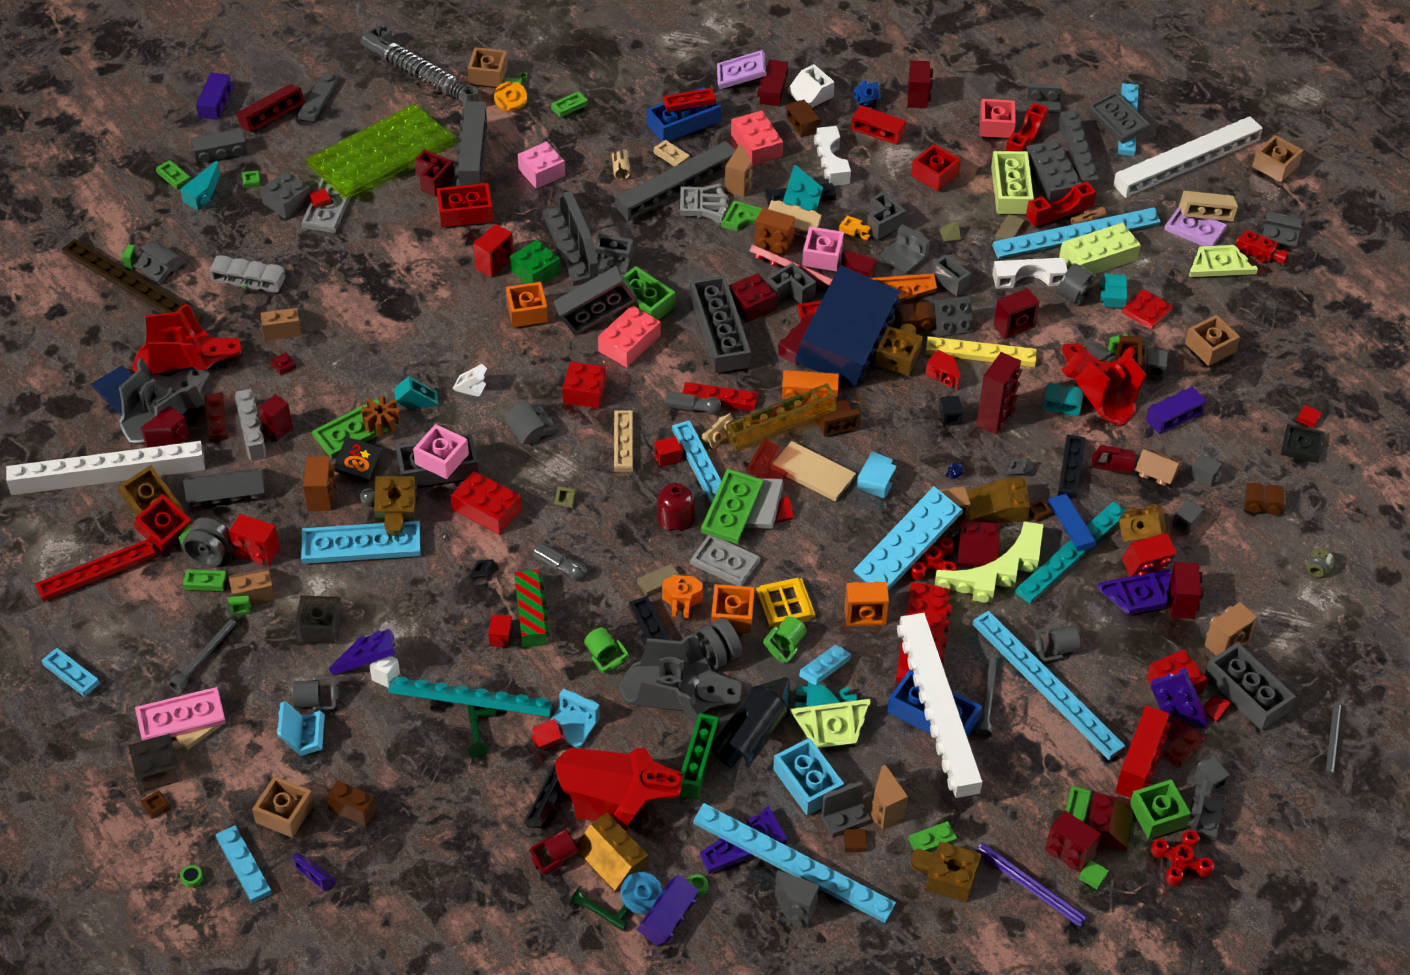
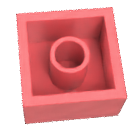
[980,99,1015,138]

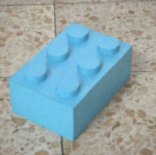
[773,738,844,816]

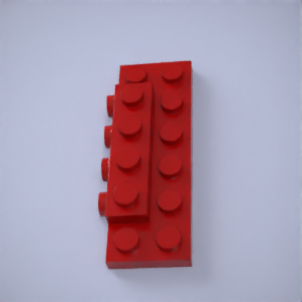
[896,582,952,683]

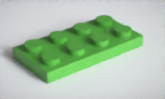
[312,399,397,459]
[701,469,763,544]

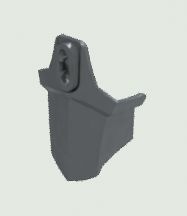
[119,358,210,444]
[619,634,742,719]

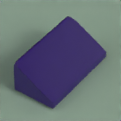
[293,854,336,891]

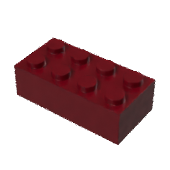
[976,352,1022,434]

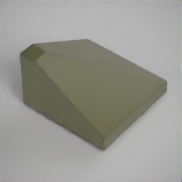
[939,221,961,243]
[554,486,577,508]

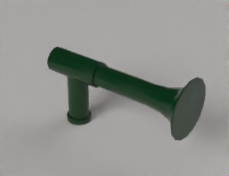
[467,705,496,757]
[569,886,630,932]

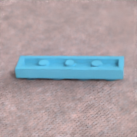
[215,825,272,904]

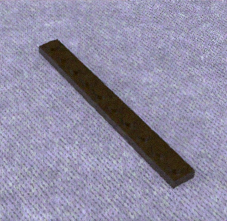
[62,239,204,324]

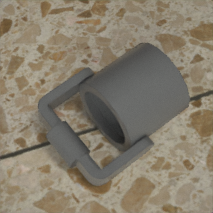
[1034,626,1081,661]
[293,676,338,710]

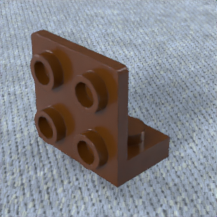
[812,400,860,436]

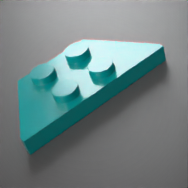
[783,165,823,211]

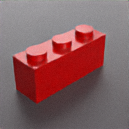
[851,105,906,145]

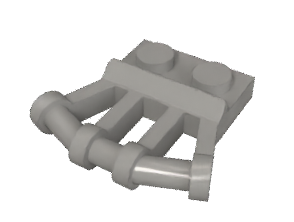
[680,183,729,223]

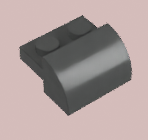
[1262,211,1303,249]
[595,234,633,275]
[133,241,185,285]
[505,401,558,445]

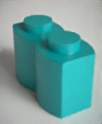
[1100,273,1127,308]
[1043,383,1084,416]

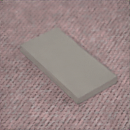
[301,177,356,233]

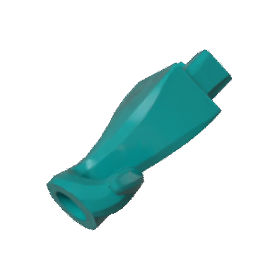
[795,682,857,708]

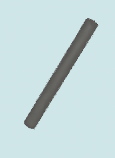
[1325,704,1341,776]

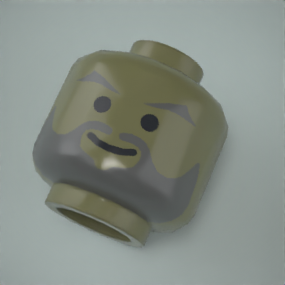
[1306,548,1335,577]

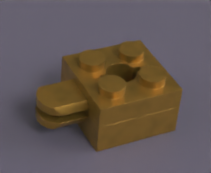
[875,323,922,376]
[374,476,416,536]
[1119,504,1167,542]
[911,841,981,903]

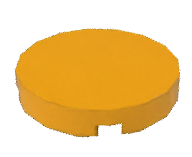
[494,81,527,112]

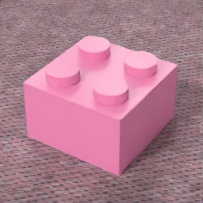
[518,142,565,189]
[802,227,844,271]
[413,424,469,479]

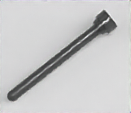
[168,619,236,693]
[975,656,998,739]

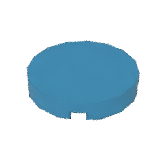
[620,872,662,915]

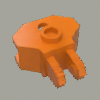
[662,575,703,618]

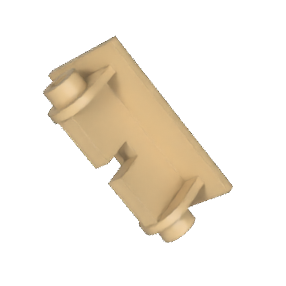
[701,413,736,450]

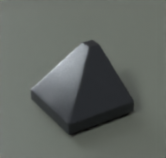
[470,559,499,577]

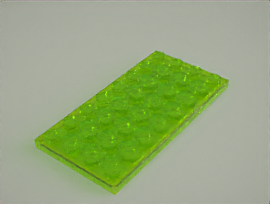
[305,104,455,199]

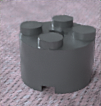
[1057,263,1097,306]

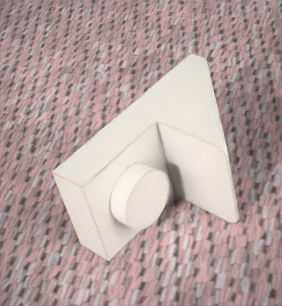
[453,364,487,396]

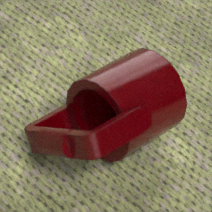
[1091,445,1136,475]
[530,828,580,875]

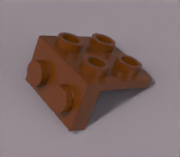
[1114,335,1145,370]

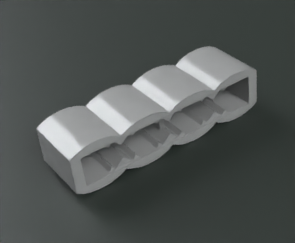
[209,256,286,292]
[235,389,266,461]

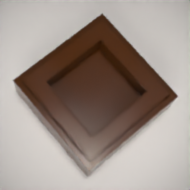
[1029,498,1053,523]
[141,790,171,819]
[844,829,867,852]

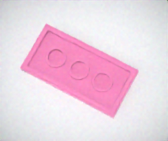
[135,687,226,744]

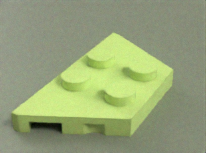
[1189,245,1258,277]
[790,699,870,748]

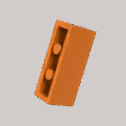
[782,370,839,402]

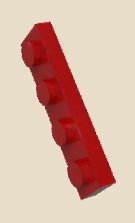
[682,382,758,411]

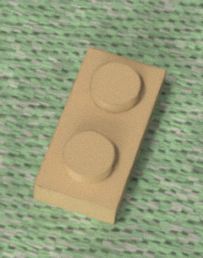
[654,140,690,167]

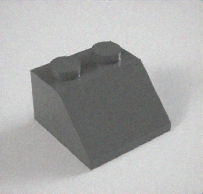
[775,870,819,929]

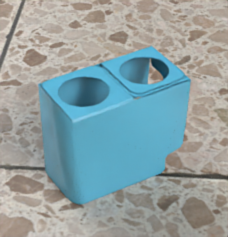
[857,452,896,499]

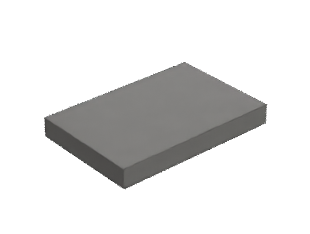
[745,478,784,529]
[690,535,760,586]

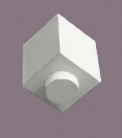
[370,656,400,688]

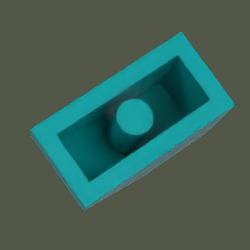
[394,376,439,409]

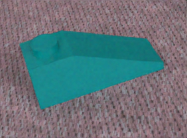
[180,161,221,210]

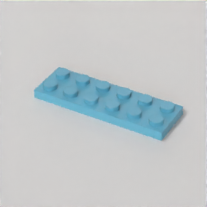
[853,486,963,590]
[301,521,421,564]

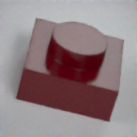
[270,352,296,376]

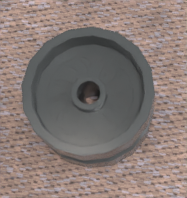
[181,518,231,567]
[695,617,742,670]

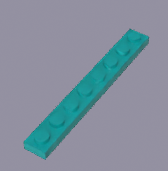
[1015,502,1126,605]
[388,676,554,717]

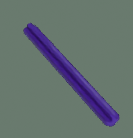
[977,843,1087,927]

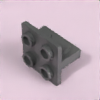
[1026,83,1062,113]
[934,296,973,336]

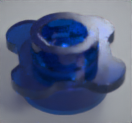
[945,463,964,479]

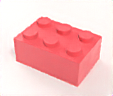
[731,111,783,166]
[598,305,661,368]

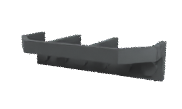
[543,191,598,286]

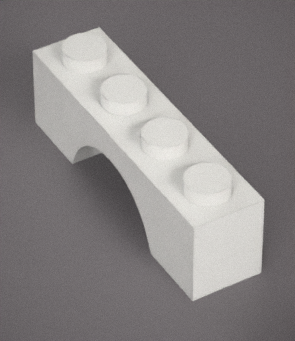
[814,126,851,186]
[992,258,1067,289]

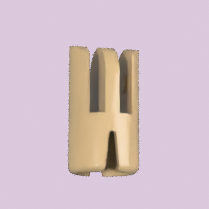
[611,150,631,180]

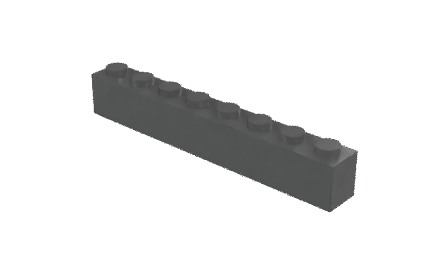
[616,141,735,221]

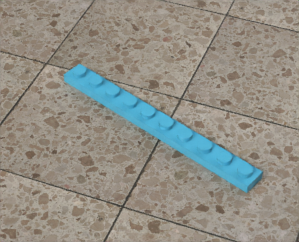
[992,207,1161,260]
[973,611,1125,760]
[693,803,896,923]

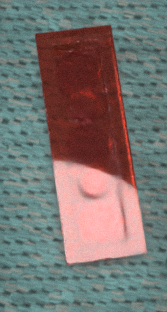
[204,393,228,441]

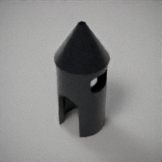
[712,677,790,769]

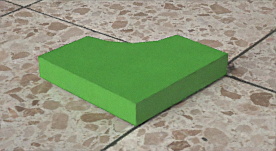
[721,200,762,231]

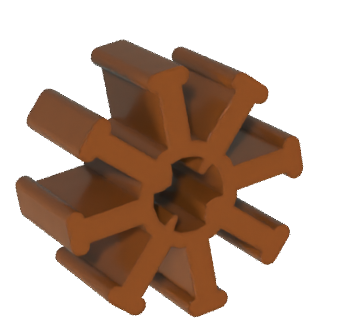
[361,395,401,436]

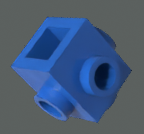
[853,80,881,106]

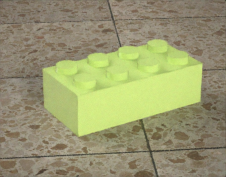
[991,151,1034,214]
[1059,223,1141,274]

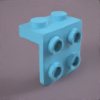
[551,688,600,748]
[277,701,325,756]

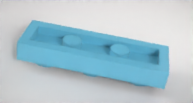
[799,645,851,686]
[41,648,100,697]

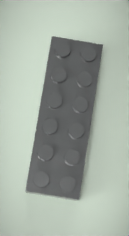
[455,101,488,186]
[690,276,751,373]

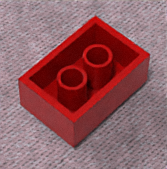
[436,183,493,227]
[451,471,522,535]

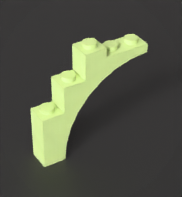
[935,522,1043,603]

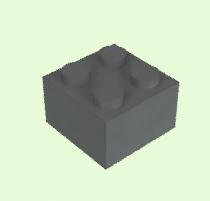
[260,171,311,220]

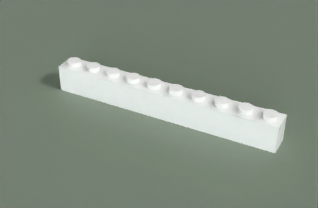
[1113,116,1263,198]
[6,441,205,495]
[897,613,982,798]

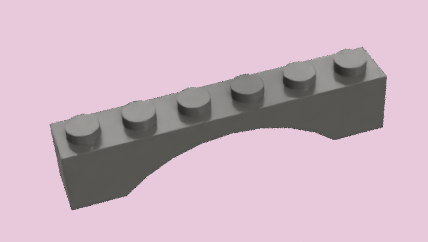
[1058,111,1099,191]

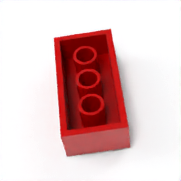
[1115,705,1171,798]

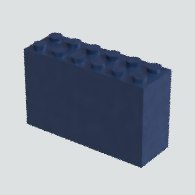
[794,265,900,388]

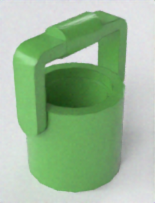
[763,616,807,663]
[584,627,629,674]

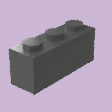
[191,128,247,164]

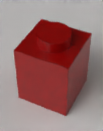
[654,436,684,467]
[488,614,513,647]
[532,719,567,751]

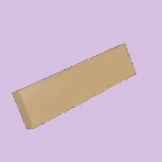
[614,410,633,472]

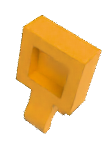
[839,216,871,240]

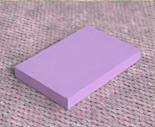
[717,50,766,89]
[1164,207,1227,246]

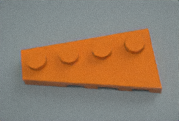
[871,273,937,303]

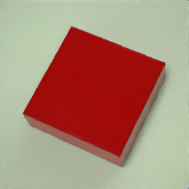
[308,188,332,209]
[1296,405,1322,428]

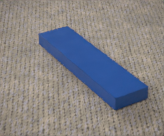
[1048,494,1096,552]

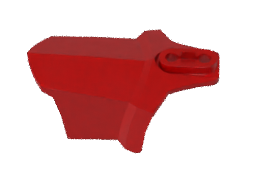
[132,304,242,374]
[1061,343,1147,427]
[555,748,683,831]

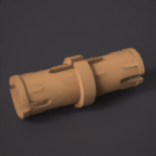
[1070,207,1106,225]

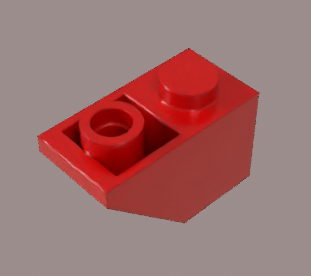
[925,350,961,390]

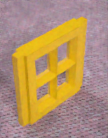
[756,578,815,627]

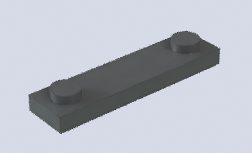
[298,72,339,122]

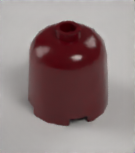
[657,483,695,531]

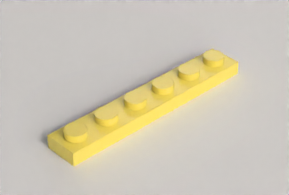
[926,337,1037,367]

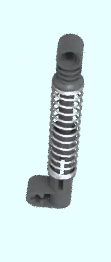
[361,24,478,107]

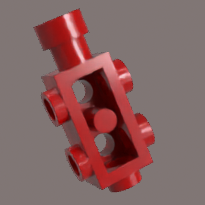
[1235,230,1290,265]

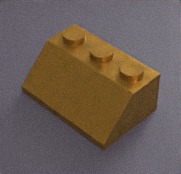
[576,813,648,893]

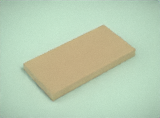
[771,441,856,502]

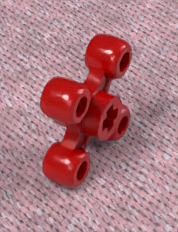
[910,537,957,580]
[1151,830,1214,886]

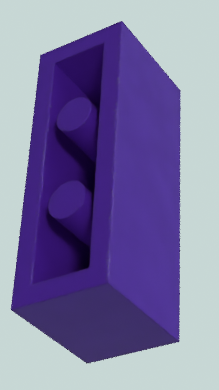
[196,72,234,120]
[1146,386,1206,434]
[636,874,699,946]

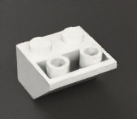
[787,64,835,108]

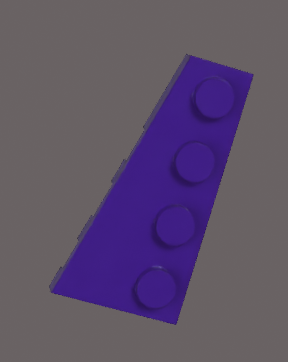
[700,806,787,874]

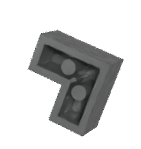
[867,191,906,240]
[765,262,816,304]

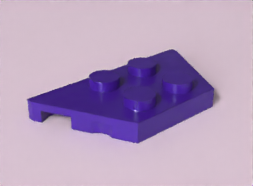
[1097,569,1171,615]
[329,629,396,675]
[1150,668,1209,727]

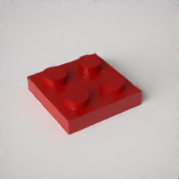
[1122,289,1173,330]

